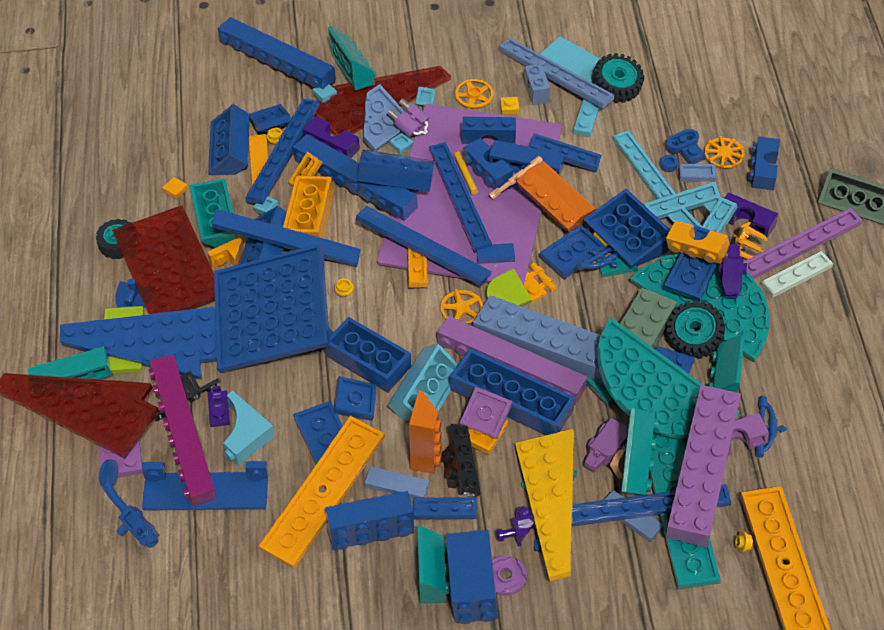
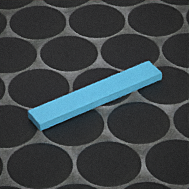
[613,130,676,200]

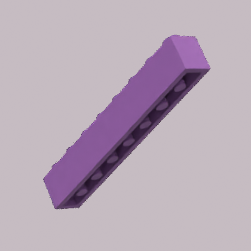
[438,316,587,405]

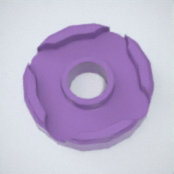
[493,555,527,596]

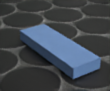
[364,466,429,499]
[605,490,663,542]

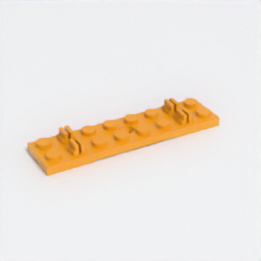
[259,416,385,569]
[740,486,831,630]

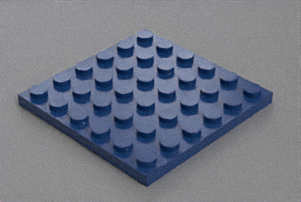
[214,243,330,373]

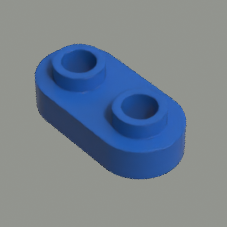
[666,129,699,153]

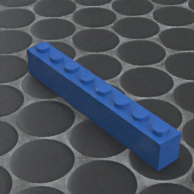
[217,17,336,89]
[293,134,418,221]

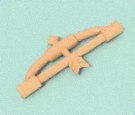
[489,156,543,200]

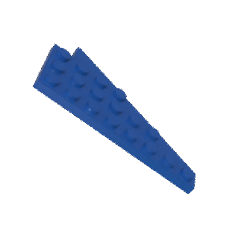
[60,307,217,380]

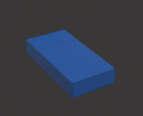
[477,243,515,264]

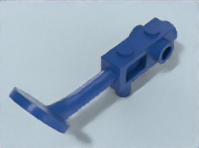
[99,459,160,548]

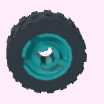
[96,219,139,259]

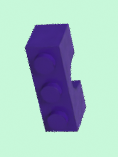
[303,116,360,158]
[725,192,778,239]

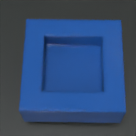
[681,144,706,164]

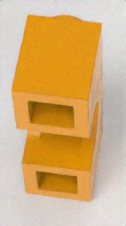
[666,220,730,264]

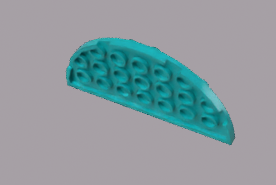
[630,252,770,362]
[597,317,740,439]

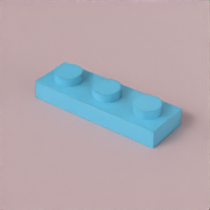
[573,98,600,137]

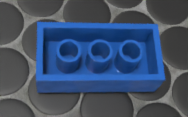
[325,316,412,392]
[325,491,414,550]

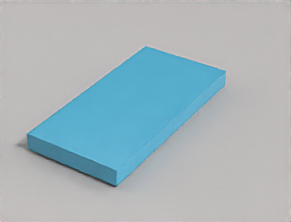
[540,36,600,82]

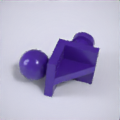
[496,506,535,546]

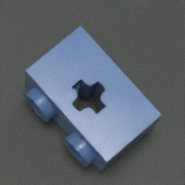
[524,64,550,105]

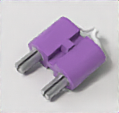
[388,99,430,137]

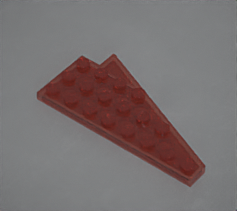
[314,66,451,136]
[0,373,159,459]

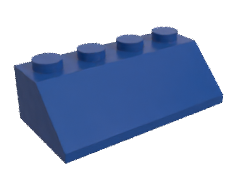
[208,104,250,175]
[238,206,287,265]

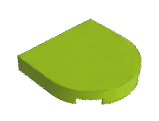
[487,269,532,306]

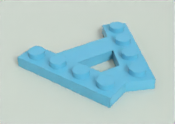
[644,182,737,233]

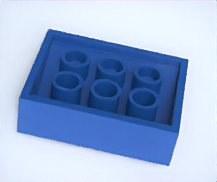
[357,149,434,192]
[584,188,670,267]

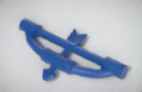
[577,247,618,270]
[756,396,787,458]

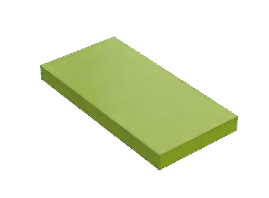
[104,306,144,374]

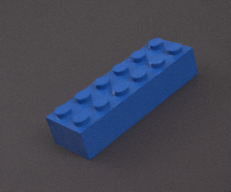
[450,348,575,435]

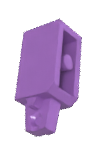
[585,418,628,472]

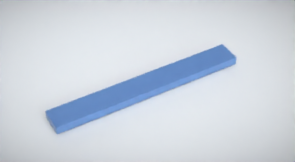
[499,38,614,108]

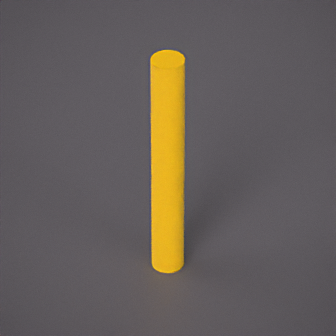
[454,151,478,195]

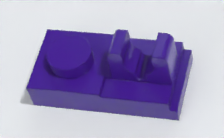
[207,386,230,427]

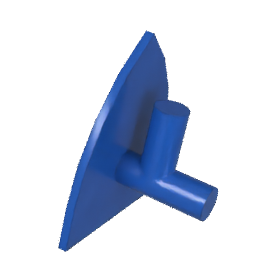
[115,279,156,308]

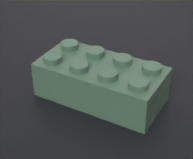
[620,288,677,349]

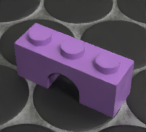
[728,413,769,456]

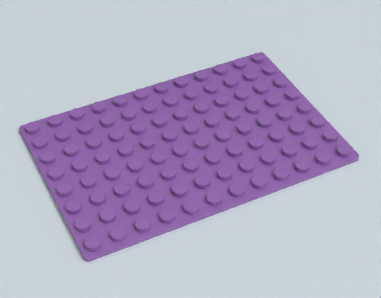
[377,104,562,285]

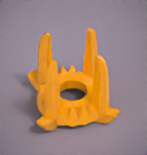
[733,222,768,259]

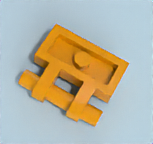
[524,262,557,303]

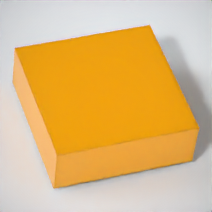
[162,177,188,200]

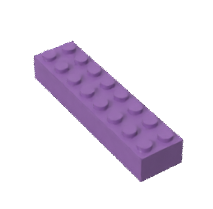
[666,385,741,548]

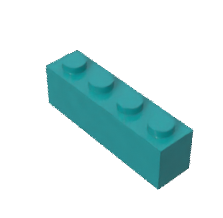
[27,346,113,398]

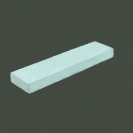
[761,251,833,298]

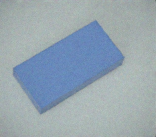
[679,164,717,182]

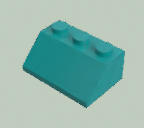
[709,335,745,393]
[418,526,450,604]

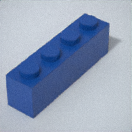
[489,140,564,176]

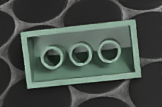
[818,168,884,224]

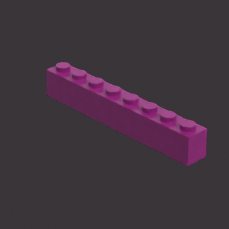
[148,354,216,506]

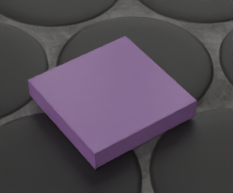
[460,387,513,439]

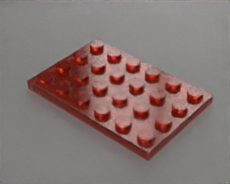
[112,205,215,314]

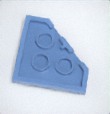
[363,84,405,151]

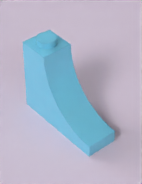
[223,391,274,466]

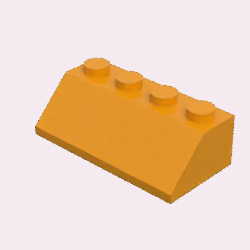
[283,176,335,239]

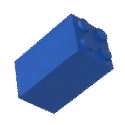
[446,530,498,624]

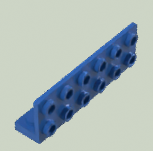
[142,461,269,510]

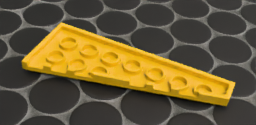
[515,429,575,581]

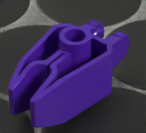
[719,243,747,298]

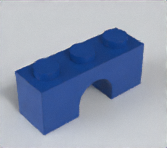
[462,117,516,144]
[749,136,780,191]
[463,138,513,190]

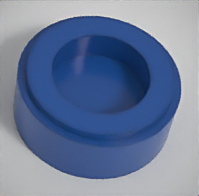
[660,155,678,172]

